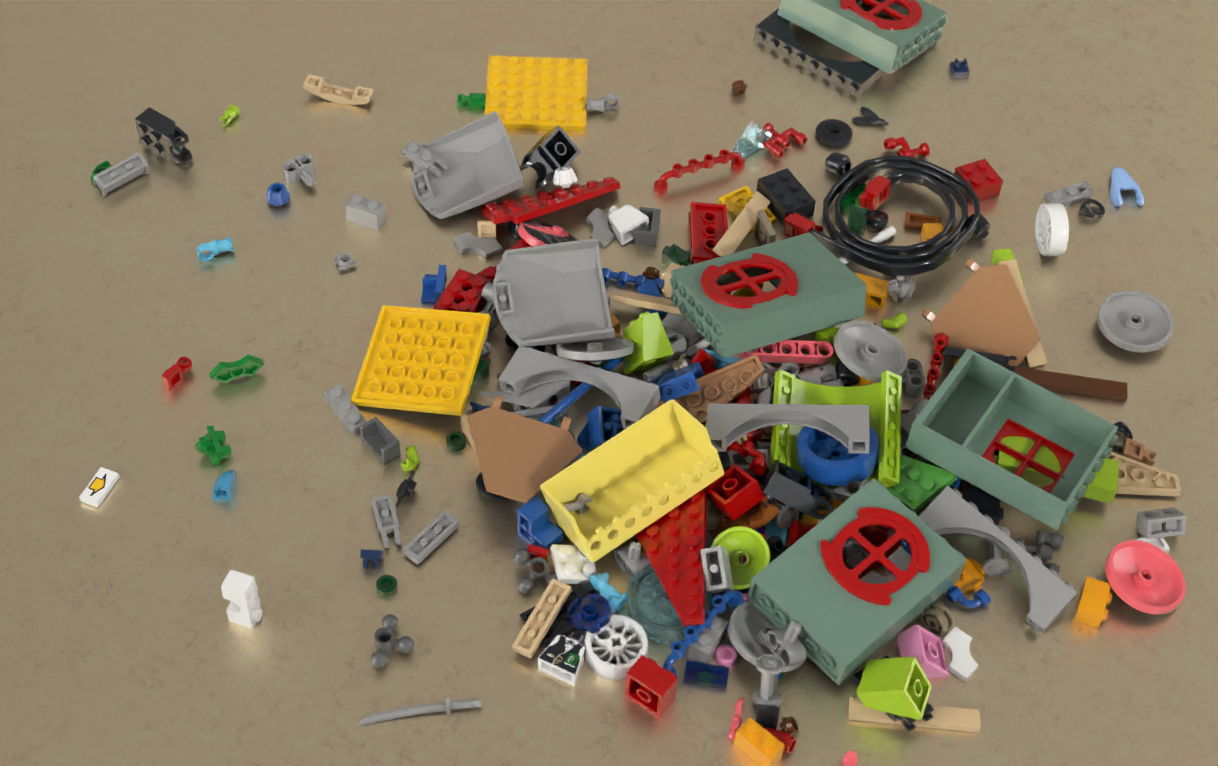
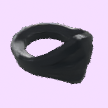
[1079,199,1105,219]
[865,210,889,232]
[1112,421,1133,451]

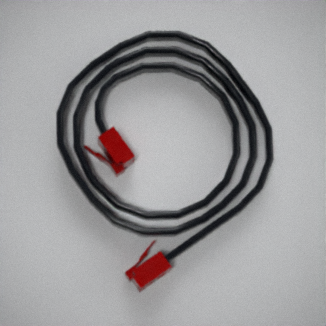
[784,155,980,276]

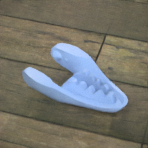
[1110,167,1144,207]

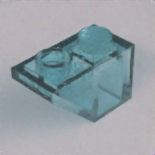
[732,121,772,159]

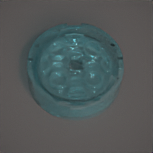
[627,564,711,644]

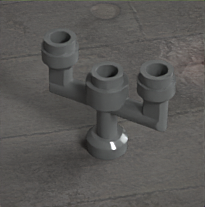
[1017,531,1064,574]

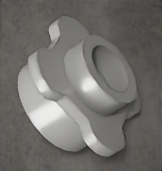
[335,252,356,270]

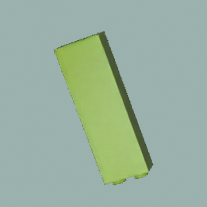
[993,436,1119,504]

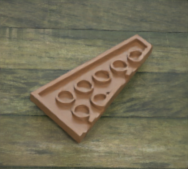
[654,354,765,426]

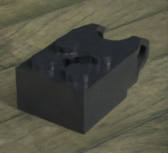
[135,107,193,164]
[519,126,581,189]
[763,459,833,520]

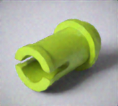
[219,105,240,126]

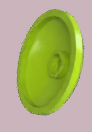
[711,526,771,590]

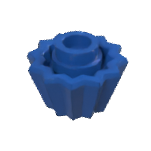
[266,182,291,206]

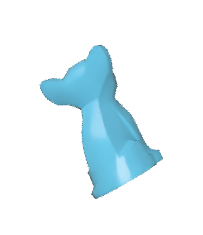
[589,572,628,615]

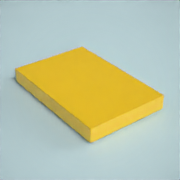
[718,186,777,235]

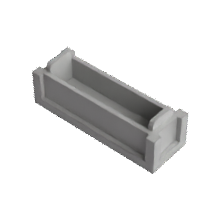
[93,152,149,196]

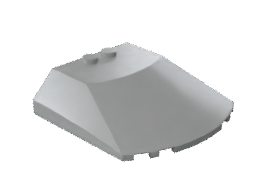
[411,111,526,219]
[493,238,615,347]

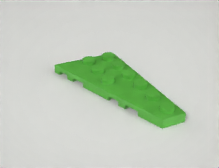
[886,454,958,513]

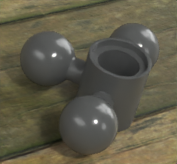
[513,548,558,594]
[370,614,414,668]

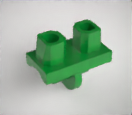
[195,425,231,466]

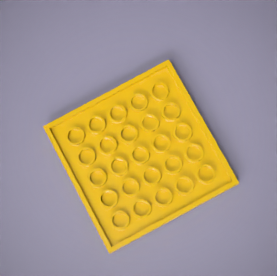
[485,56,587,132]
[351,305,491,416]

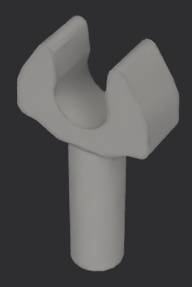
[563,493,593,515]

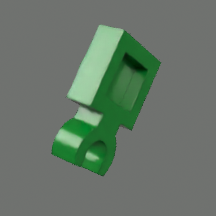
[457,93,486,110]

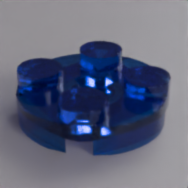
[568,594,611,634]

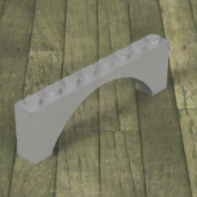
[499,346,661,429]
[706,403,870,454]
[918,486,1077,634]

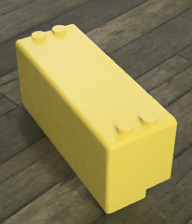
[540,399,724,562]

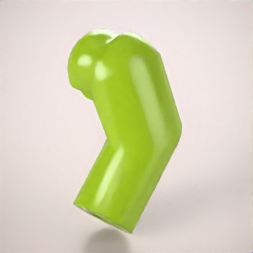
[881,312,907,329]
[401,445,420,471]

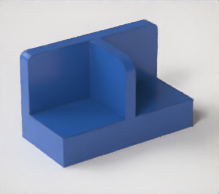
[421,265,447,304]

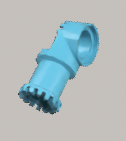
[197,236,234,261]

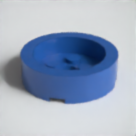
[797,426,878,486]

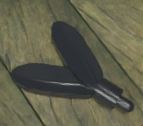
[852,107,889,126]

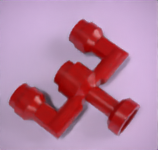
[761,122,808,159]
[883,137,930,158]

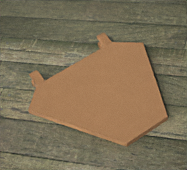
[922,259,1041,367]
[467,395,583,503]

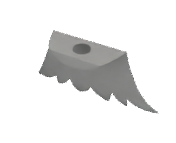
[479,344,570,409]

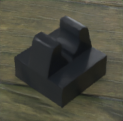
[755,704,780,730]

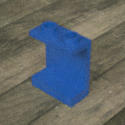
[657,361,705,403]

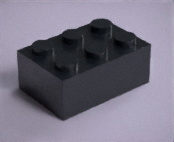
[756,168,816,227]

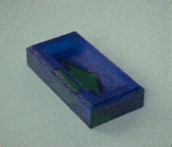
[683,660,729,690]

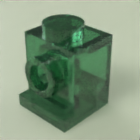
[847,207,868,236]
[662,244,691,267]

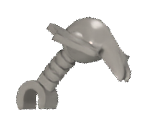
[887,275,915,302]

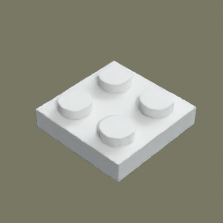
[549,544,597,584]

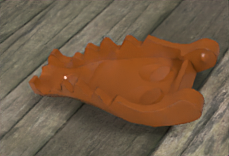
[708,489,779,540]

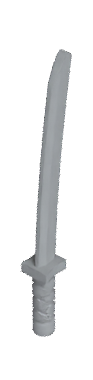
[358,697,481,726]

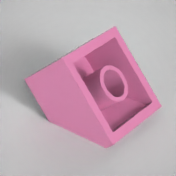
[896,625,950,678]

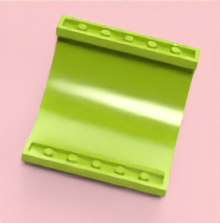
[769,369,902,493]

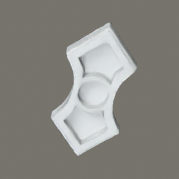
[942,626,979,682]

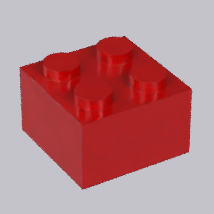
[954,159,1003,205]
[705,464,765,521]
[625,655,678,718]

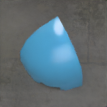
[212,470,237,500]

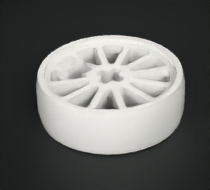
[1035,203,1069,257]
[584,615,648,680]

